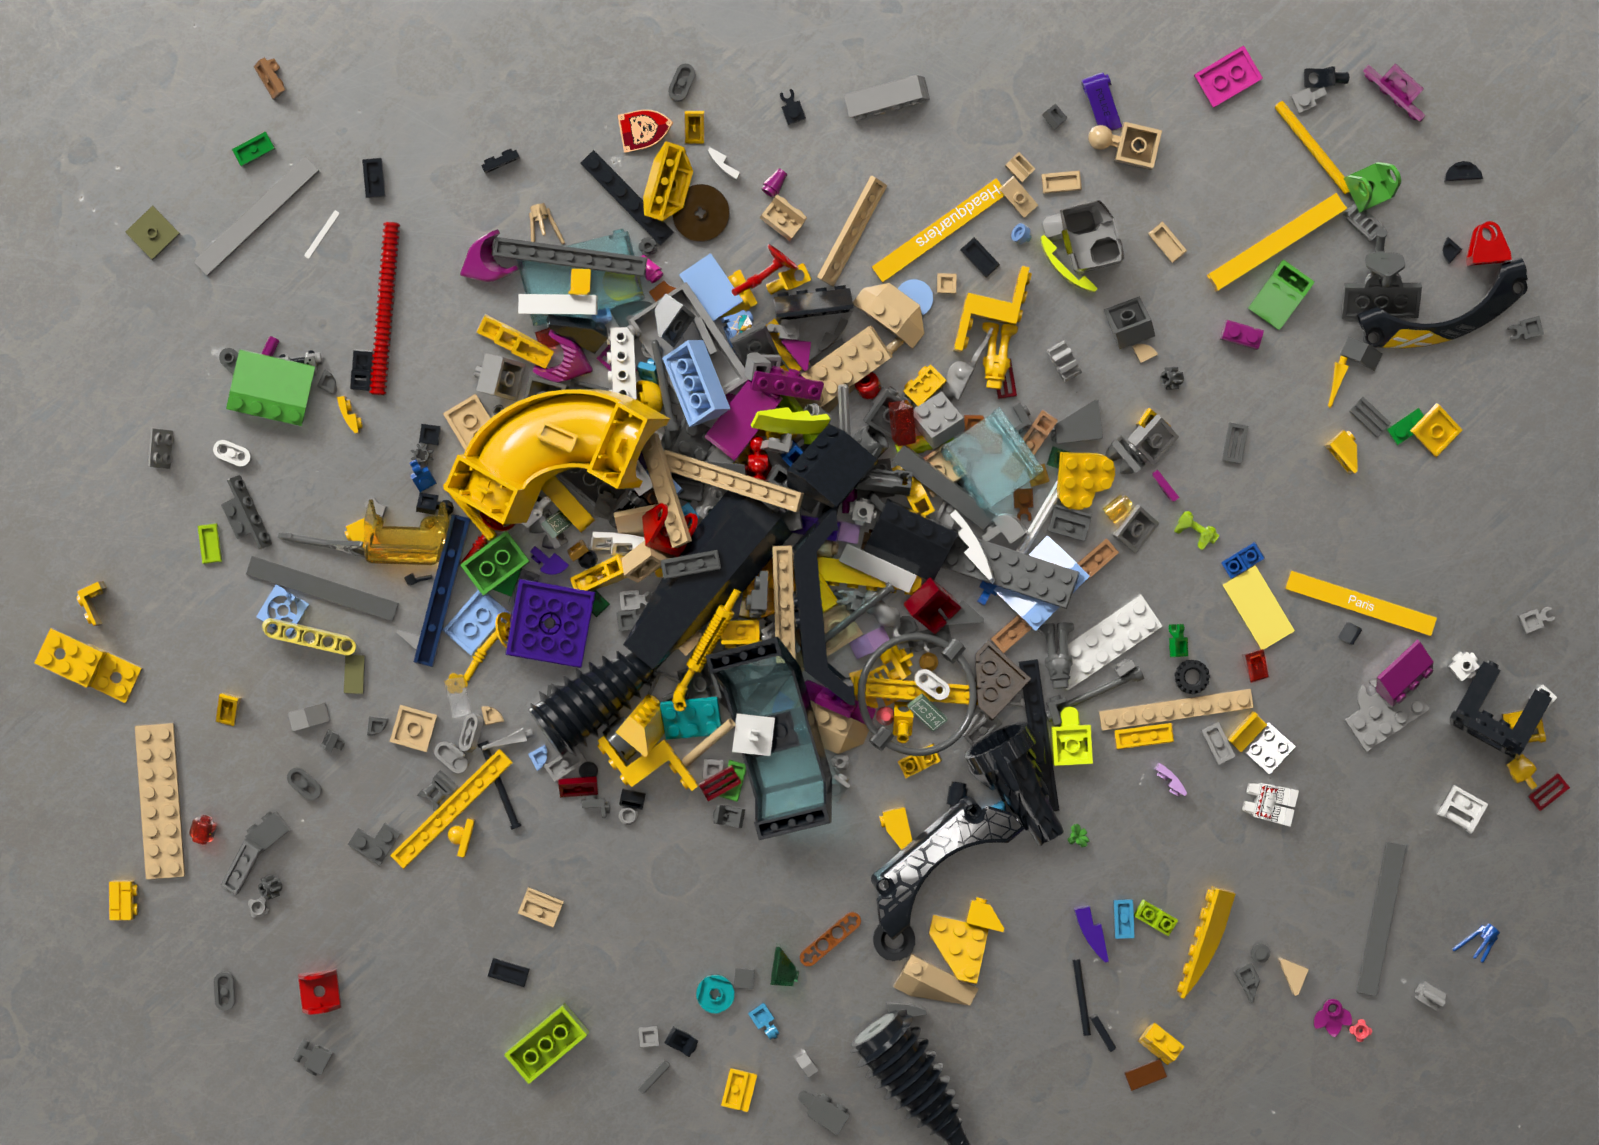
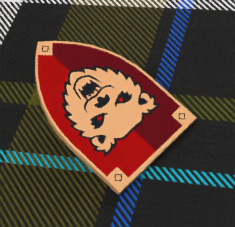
[618,110,673,153]

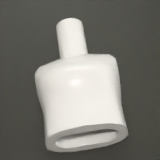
[522,496,551,528]

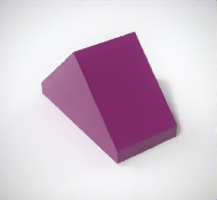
[781,339,811,372]

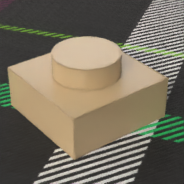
[937,273,957,293]

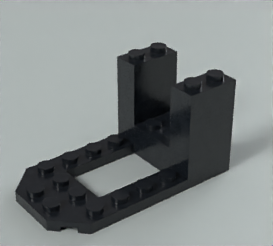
[1450,660,1552,761]

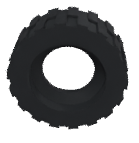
[873,924,915,961]

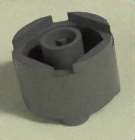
[602,716,638,761]

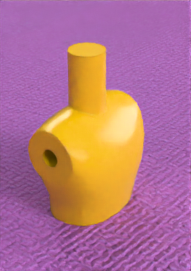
[1506,754,1537,790]

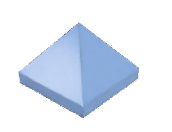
[592,306,612,325]

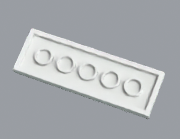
[1057,595,1162,691]

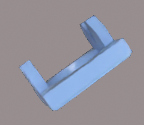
[256,584,309,637]

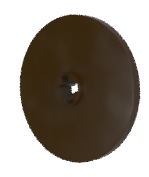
[672,184,730,242]

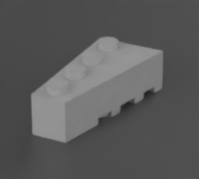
[844,75,930,121]

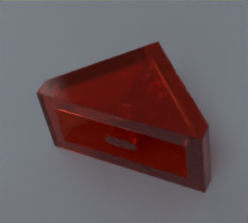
[1242,649,1269,683]

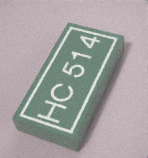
[541,510,572,539]
[908,694,948,731]

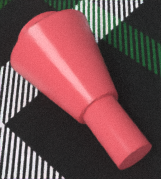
[876,706,894,726]

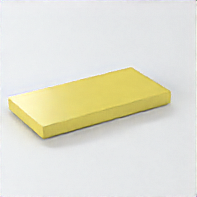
[1222,565,1295,651]

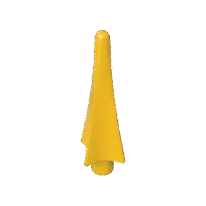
[1328,356,1349,408]

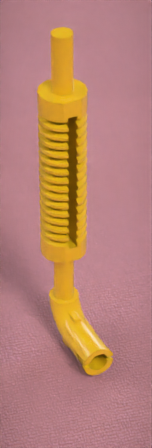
[672,589,741,711]

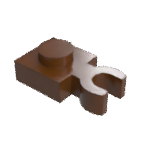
[1013,488,1034,521]

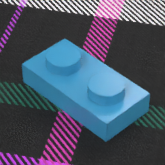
[1113,899,1135,939]

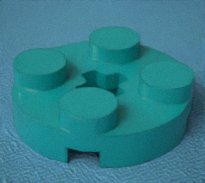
[696,974,735,1014]

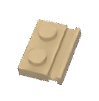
[518,887,564,927]

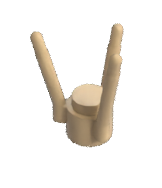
[529,203,565,245]

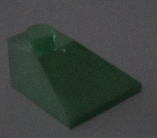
[770,943,799,986]

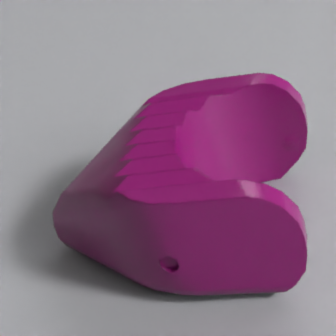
[460,229,519,282]
[532,330,593,382]

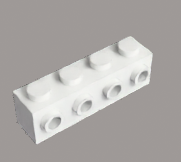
[606,327,636,400]

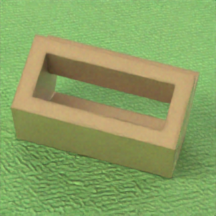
[1005,152,1035,183]

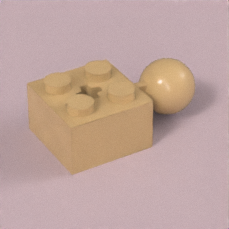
[1088,122,1162,170]

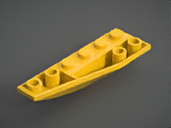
[1177,886,1236,999]

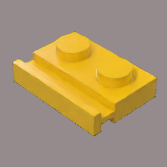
[721,1068,757,1112]

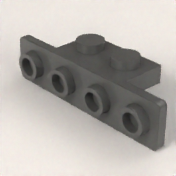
[221,475,272,549]

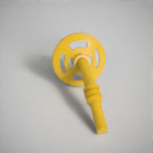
[464,612,511,681]

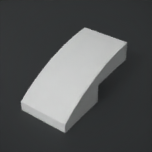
[708,148,740,181]

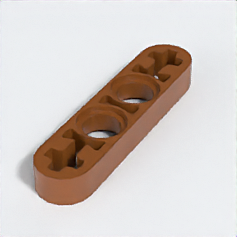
[800,912,861,967]

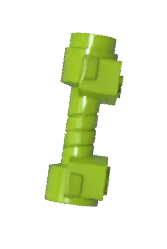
[1174,511,1219,550]

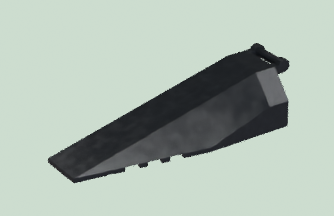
[623,490,792,670]

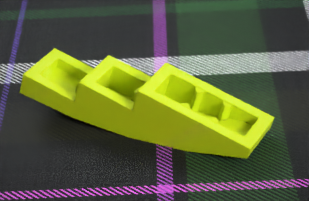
[751,407,831,434]

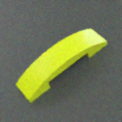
[1040,234,1098,293]

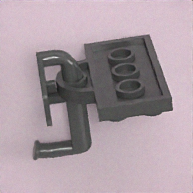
[1341,228,1422,319]

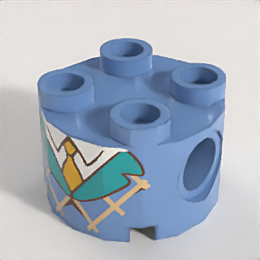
[722,310,754,353]

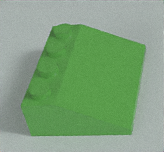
[226,349,315,426]

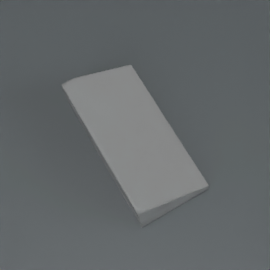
[962,711,1002,746]

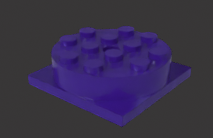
[505,579,595,668]

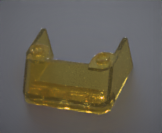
[364,499,450,565]

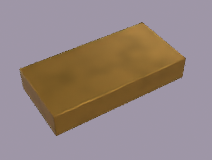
[567,540,589,562]

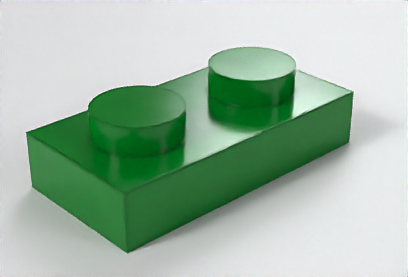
[232,131,275,167]
[1386,408,1424,445]

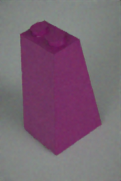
[704,380,783,461]

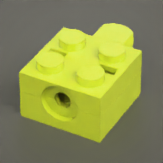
[1051,706,1093,766]

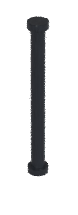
[477,740,522,830]

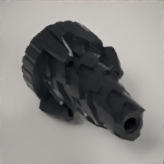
[964,722,1064,846]

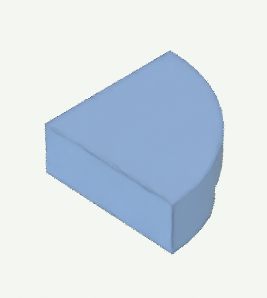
[528,745,548,771]

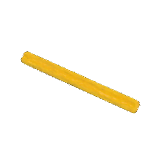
[1275,101,1350,194]

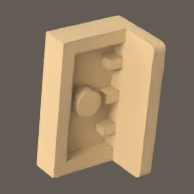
[760,195,807,241]

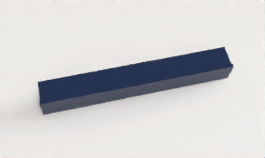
[413,514,471,667]

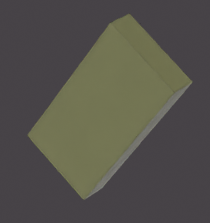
[344,655,365,694]

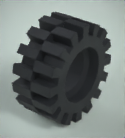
[1175,660,1210,694]

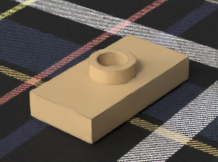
[999,176,1038,218]

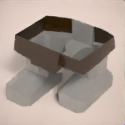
[1042,200,1124,274]

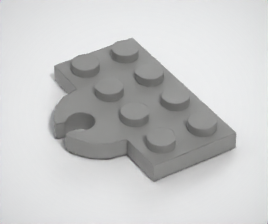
[1345,680,1430,752]

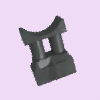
[417,770,458,811]

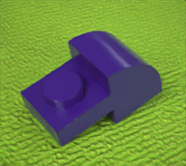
[530,546,569,575]

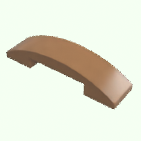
[1000,409,1058,483]

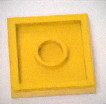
[1410,403,1463,457]

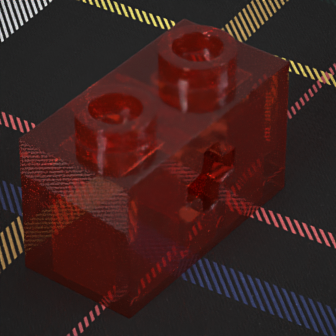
[888,400,916,446]

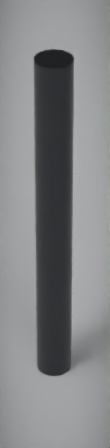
[1073,959,1091,1036]

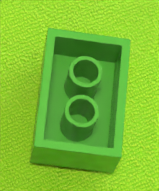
[460,531,530,596]

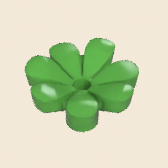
[1068,824,1090,848]

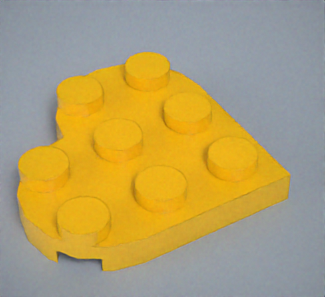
[1057,452,1115,510]

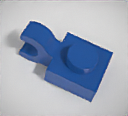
[409,459,437,492]
[977,581,997,605]

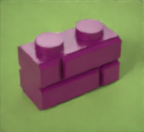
[1220,320,1264,350]

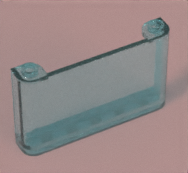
[517,229,645,327]

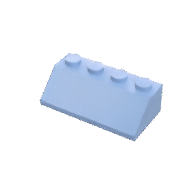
[662,340,730,427]

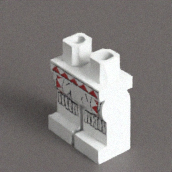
[1242,782,1299,827]

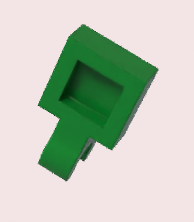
[1169,624,1188,657]

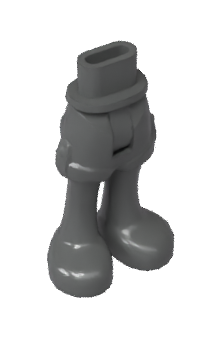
[1038,622,1074,689]

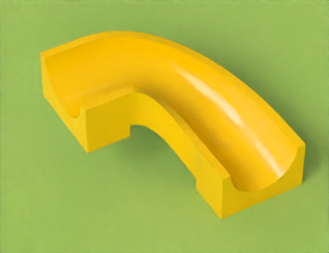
[443,389,670,524]

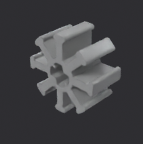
[1047,341,1082,382]

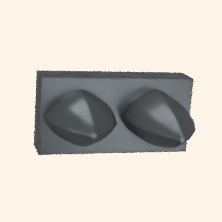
[1105,435,1145,474]

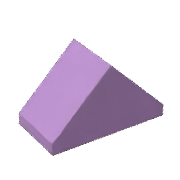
[849,626,890,659]

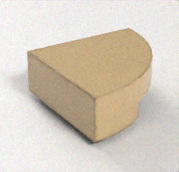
[1132,344,1158,363]
[481,706,504,726]

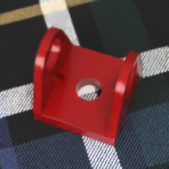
[1466,221,1512,266]
[642,503,698,557]
[298,969,341,1015]

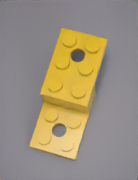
[34,628,142,703]

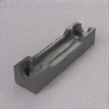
[855,468,913,496]

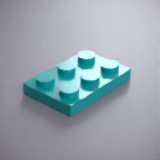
[660,697,722,740]

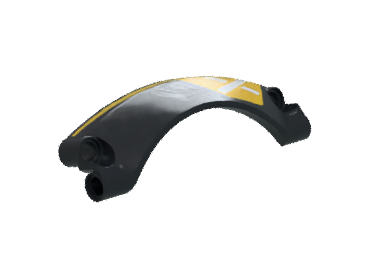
[1357,257,1528,349]

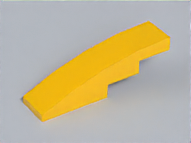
[476,314,554,369]

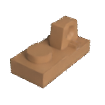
[253,57,285,99]

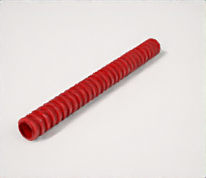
[369,222,400,395]

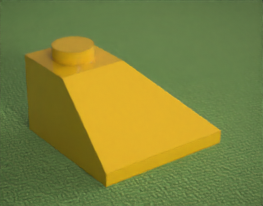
[1325,430,1358,475]

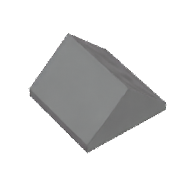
[1113,505,1159,553]

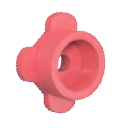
[1349,1019,1372,1042]

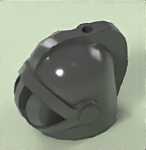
[854,425,889,459]

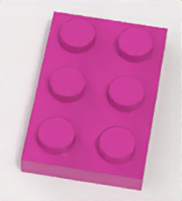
[1194,45,1263,108]

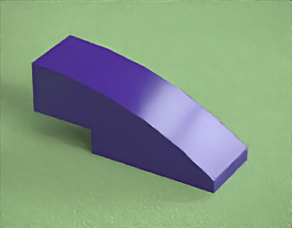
[1074,905,1109,963]

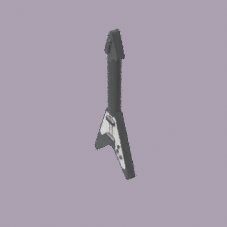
[278,533,370,559]

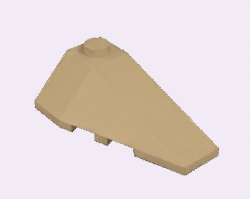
[893,953,979,1006]

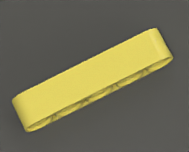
[262,618,356,655]

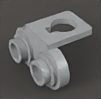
[434,741,468,774]

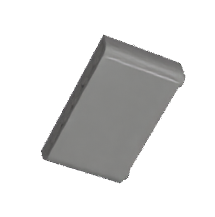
[627,282,749,395]

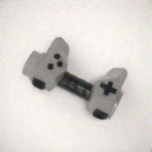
[278,350,322,376]

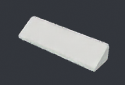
[839,544,917,593]

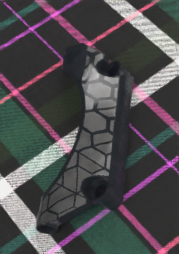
[871,796,1025,940]

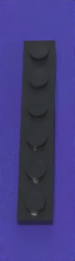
[580,150,674,246]

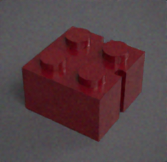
[903,577,962,634]

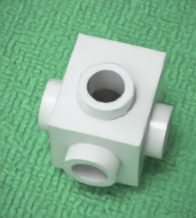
[849,498,877,527]
[1447,651,1480,681]

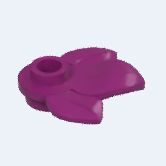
[1314,999,1352,1037]

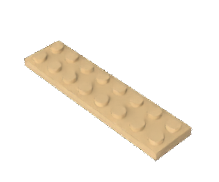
[135,723,185,879]

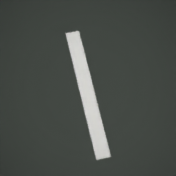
[304,210,340,259]

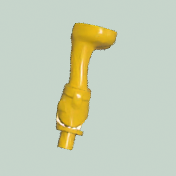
[982,322,1018,390]

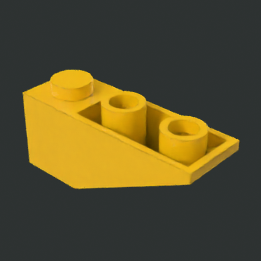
[891,465,935,516]

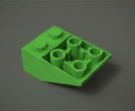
[1248,260,1315,330]

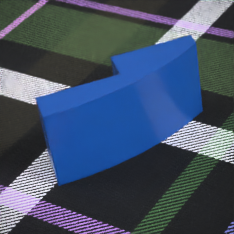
[1221,542,1265,579]

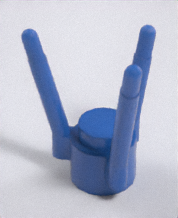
[1453,923,1500,963]

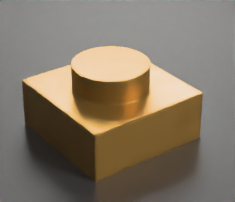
[1026,463,1050,487]

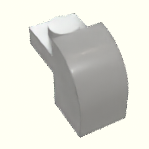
[744,352,781,381]
[982,513,1028,544]

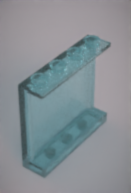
[941,407,1044,511]

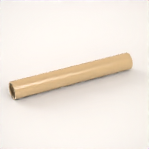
[682,718,736,767]

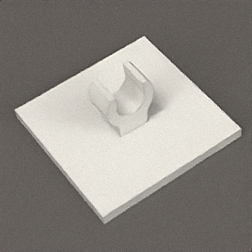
[732,714,775,756]

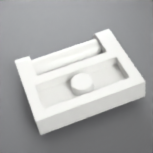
[1437,785,1488,834]

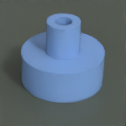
[1011,223,1031,244]

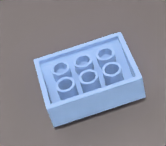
[994,536,1090,631]

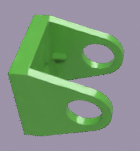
[1344,162,1401,213]

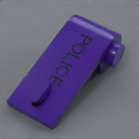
[1081,72,1122,131]

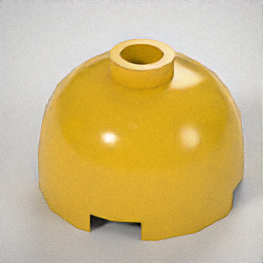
[636,381,664,413]

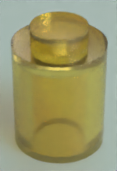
[1102,495,1132,523]

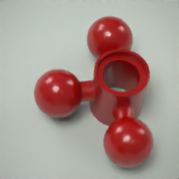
[748,436,768,480]

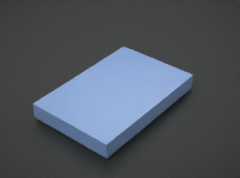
[679,253,743,321]
[442,590,510,656]

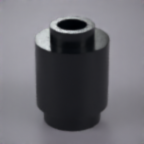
[946,781,968,809]

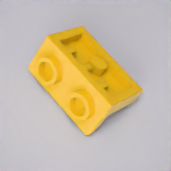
[903,364,947,406]

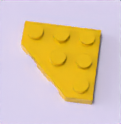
[928,915,989,985]

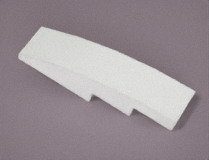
[518,294,598,315]
[950,510,995,584]
[590,532,645,556]

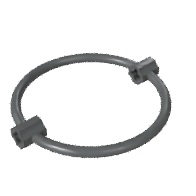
[858,633,977,756]

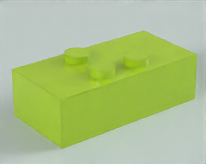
[504,1003,589,1084]

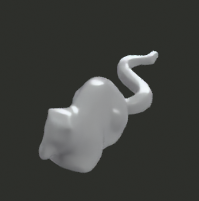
[939,328,993,402]
[865,590,930,652]

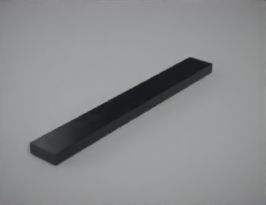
[1019,659,1060,812]

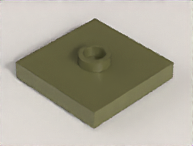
[125,205,180,260]

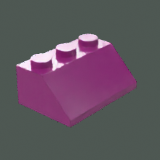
[1376,639,1434,707]

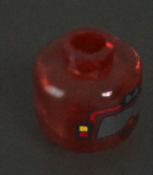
[189,815,217,845]

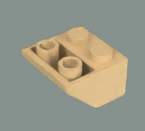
[621,541,675,583]

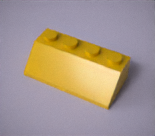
[616,694,665,757]

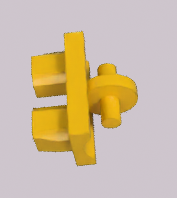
[880,645,914,680]

